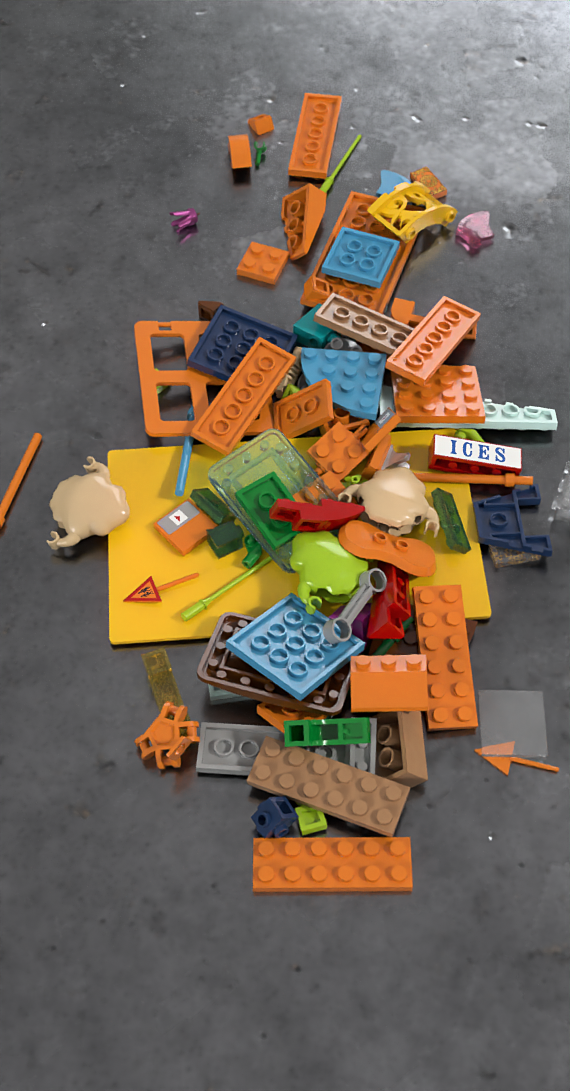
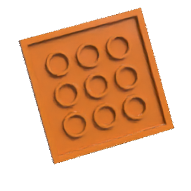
[390,365,486,424]

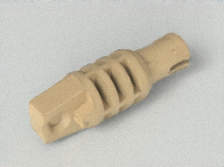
[275,347,302,398]

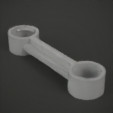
[323,568,387,644]

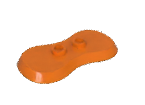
[338,520,436,577]

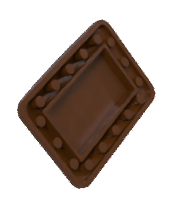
[197,612,360,716]

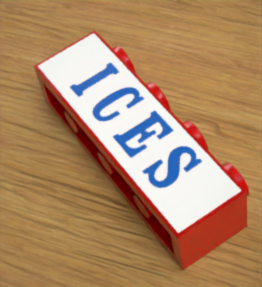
[428,434,522,476]

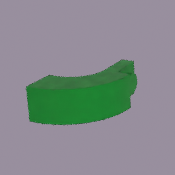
[284,717,371,747]

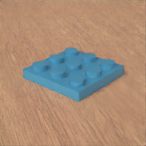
[322,227,400,288]

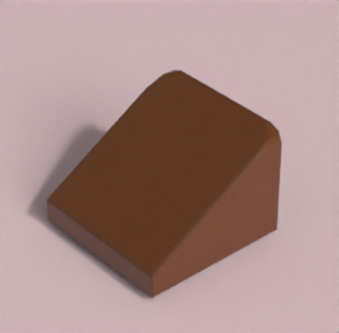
[198,301,224,321]

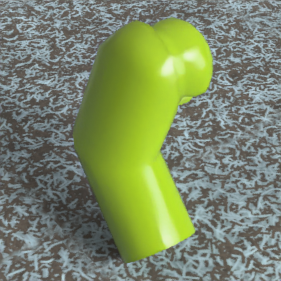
[454,428,484,442]

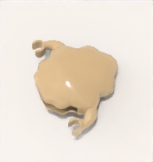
[46,456,130,550]
[337,467,440,537]

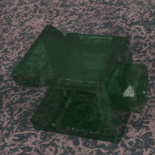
[206,521,244,559]

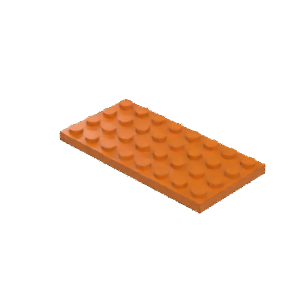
[300,191,426,315]

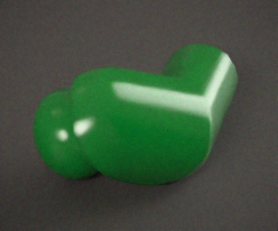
[242,534,263,569]

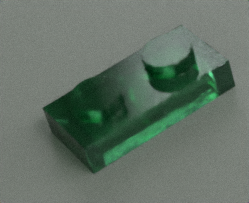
[190,488,238,525]

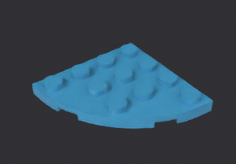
[301,347,387,420]

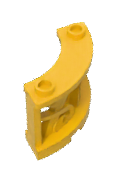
[367,181,458,243]

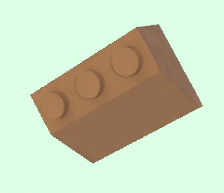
[370,711,428,788]

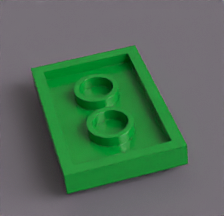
[235,471,302,551]

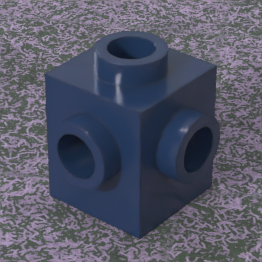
[251,796,299,838]

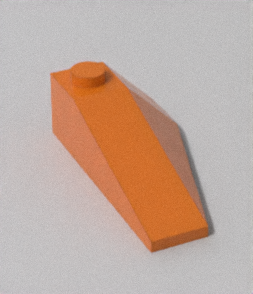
[281,183,327,261]

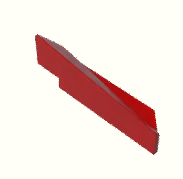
[367,560,411,639]

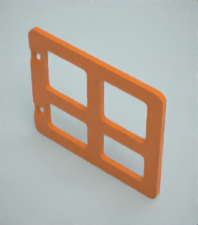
[134,321,275,437]

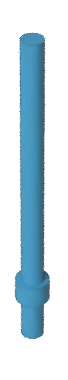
[175,404,194,496]

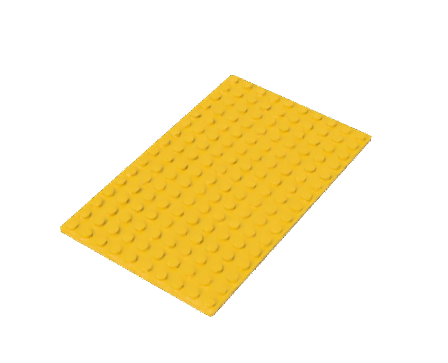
[108,428,491,644]

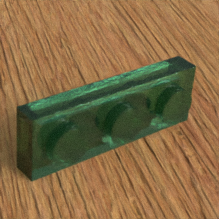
[431,488,471,554]

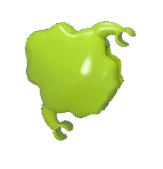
[290,530,375,615]

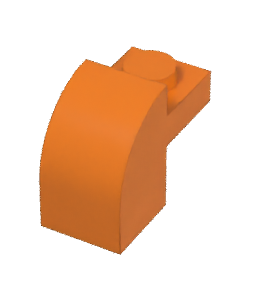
[228,134,252,169]
[391,298,425,328]

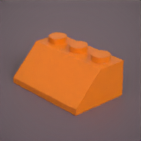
[351,654,428,712]

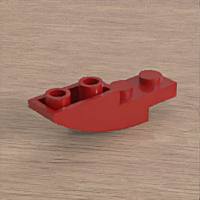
[269,498,365,532]

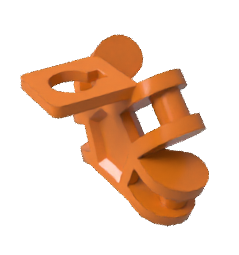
[134,701,200,769]

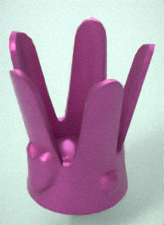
[169,208,200,232]

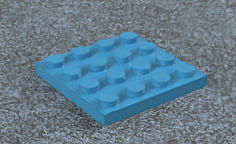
[226,593,365,701]

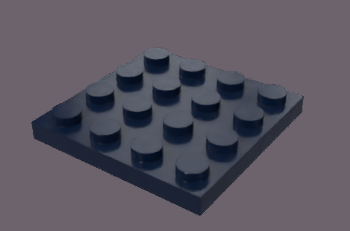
[187,305,298,382]

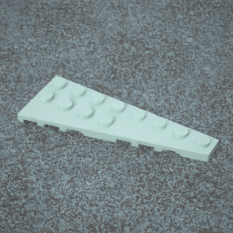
[379,385,558,431]

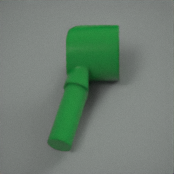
[254,141,267,166]

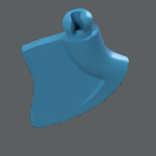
[376,170,412,197]

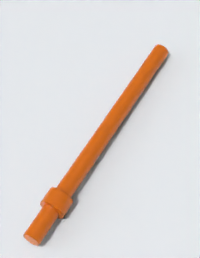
[0,433,42,529]
[413,472,533,487]

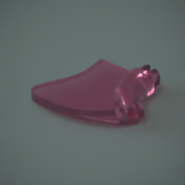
[455,211,494,249]

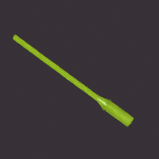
[320,134,362,193]
[181,553,277,621]

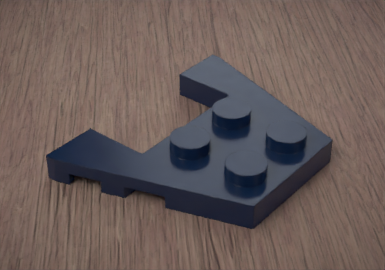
[473,484,553,557]

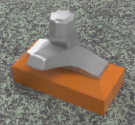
[361,434,411,480]

